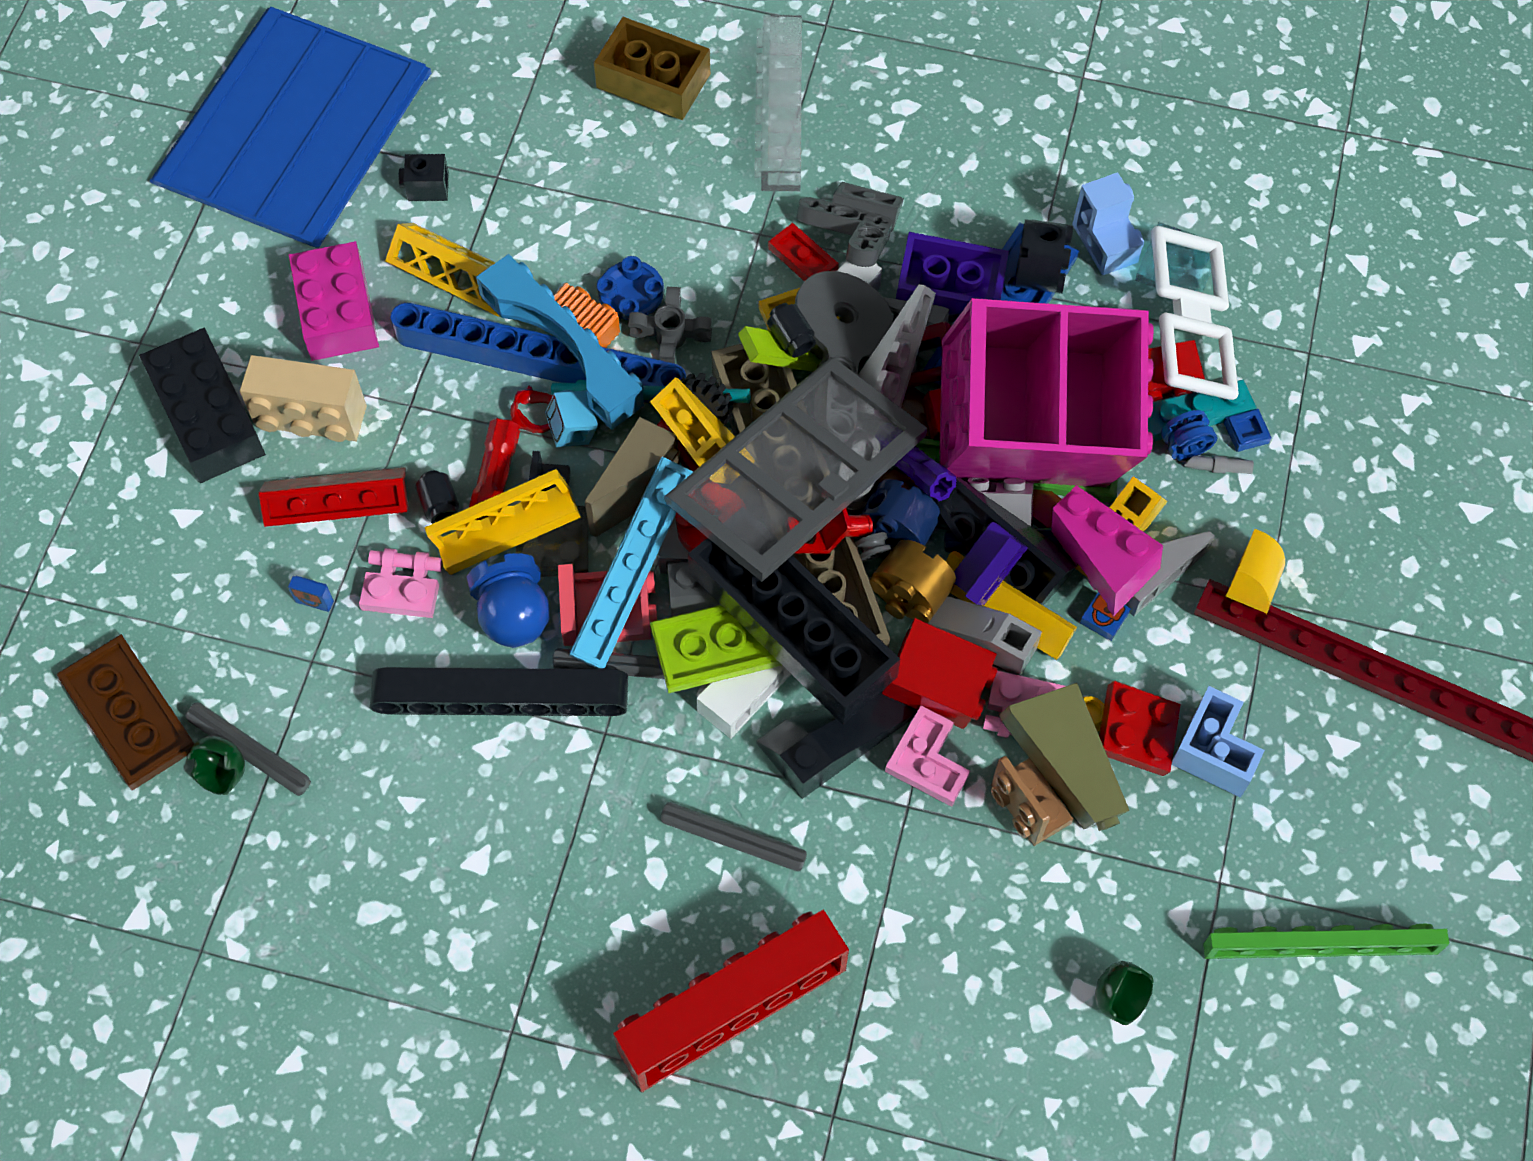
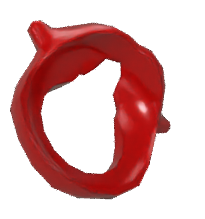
[510,385,553,434]

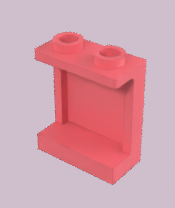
[558,564,657,646]

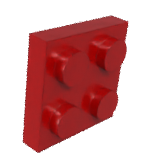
[1099,681,1181,776]

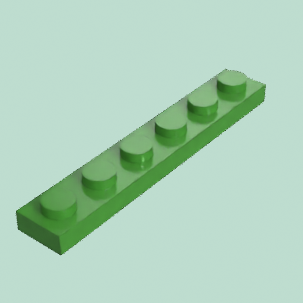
[1203,923,1450,959]

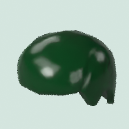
[187,736,245,795]
[1095,961,1154,1025]

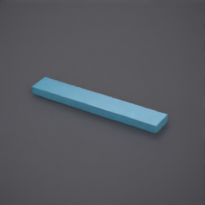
[569,456,693,669]

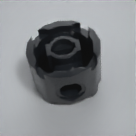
[1015,219,1073,294]

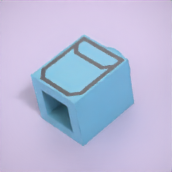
[545,390,598,447]

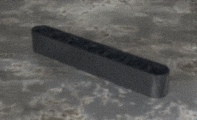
[369,667,628,716]

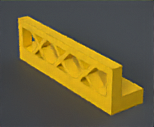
[385,223,499,317]
[425,469,581,575]

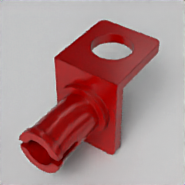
[785,508,873,554]

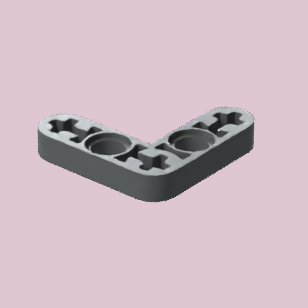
[796,197,892,267]

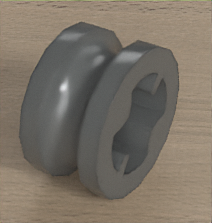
[855,532,892,561]

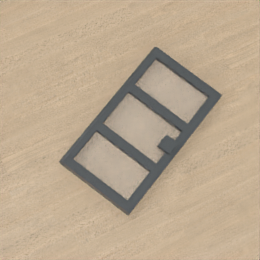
[664,357,927,582]

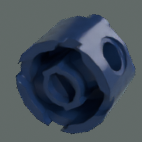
[860,479,940,558]

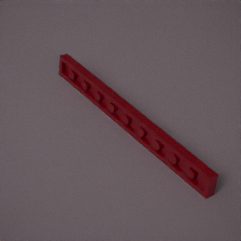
[1194,579,1533,762]

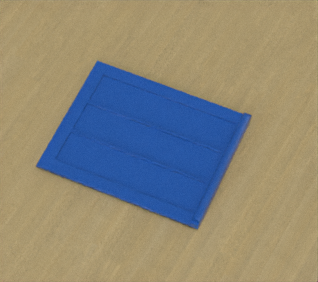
[150,7,431,249]

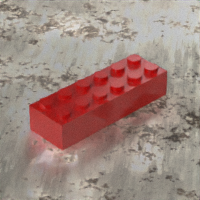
[613,909,849,1093]

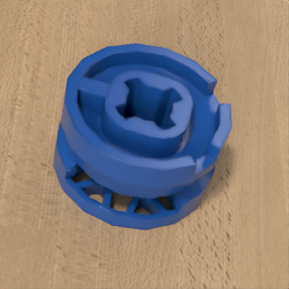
[1160,410,1218,461]

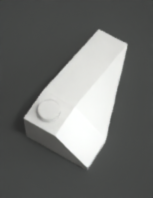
[857,284,936,427]

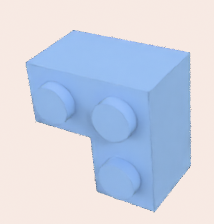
[1072,172,1144,276]
[1172,686,1265,798]

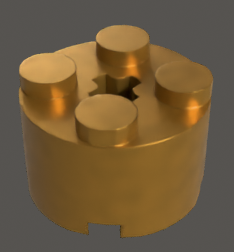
[869,540,956,623]

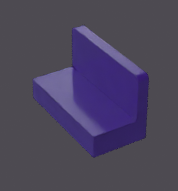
[954,522,1028,606]

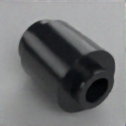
[767,303,816,358]
[415,470,459,524]

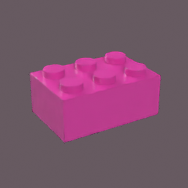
[289,241,379,361]

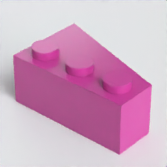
[1052,485,1163,617]

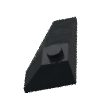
[756,691,918,799]

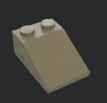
[585,417,681,537]

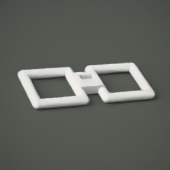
[1151,226,1239,400]

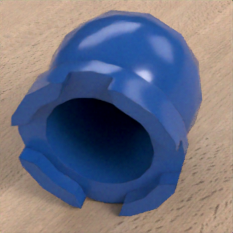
[467,553,549,648]

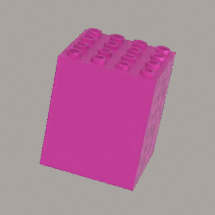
[939,298,1154,487]

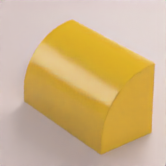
[1226,529,1285,614]

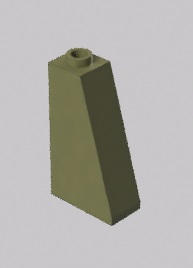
[999,683,1129,831]

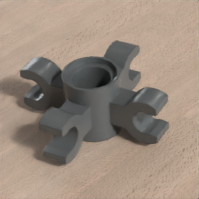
[628,286,712,364]

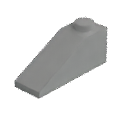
[1125,531,1215,616]

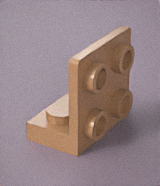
[991,756,1073,846]

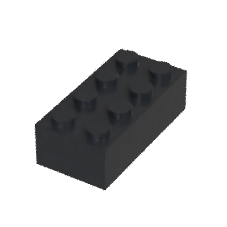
[139,327,266,484]

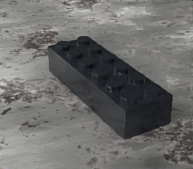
[688,508,901,725]

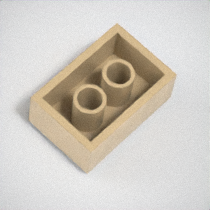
[240,355,367,442]

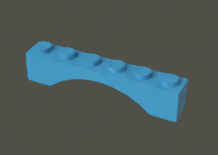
[476,254,644,430]

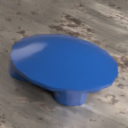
[597,256,665,320]

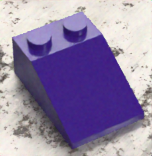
[895,232,1009,315]

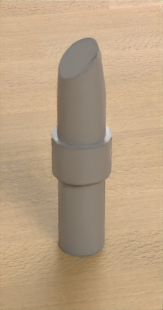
[1184,455,1254,474]

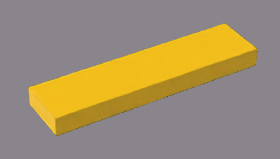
[946,551,1077,660]

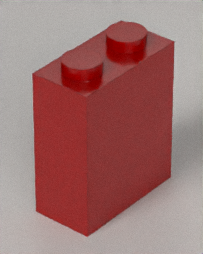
[882,618,998,729]

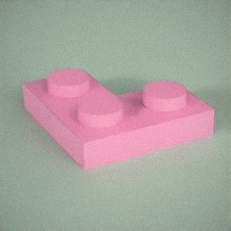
[885,706,970,807]

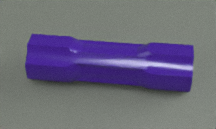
[874,424,956,502]

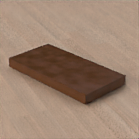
[56,634,195,791]

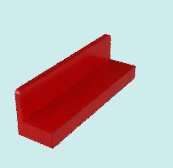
[258,467,408,527]

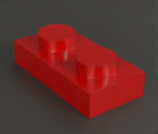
[768,223,839,281]

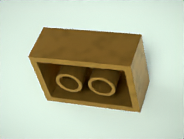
[594,17,711,120]

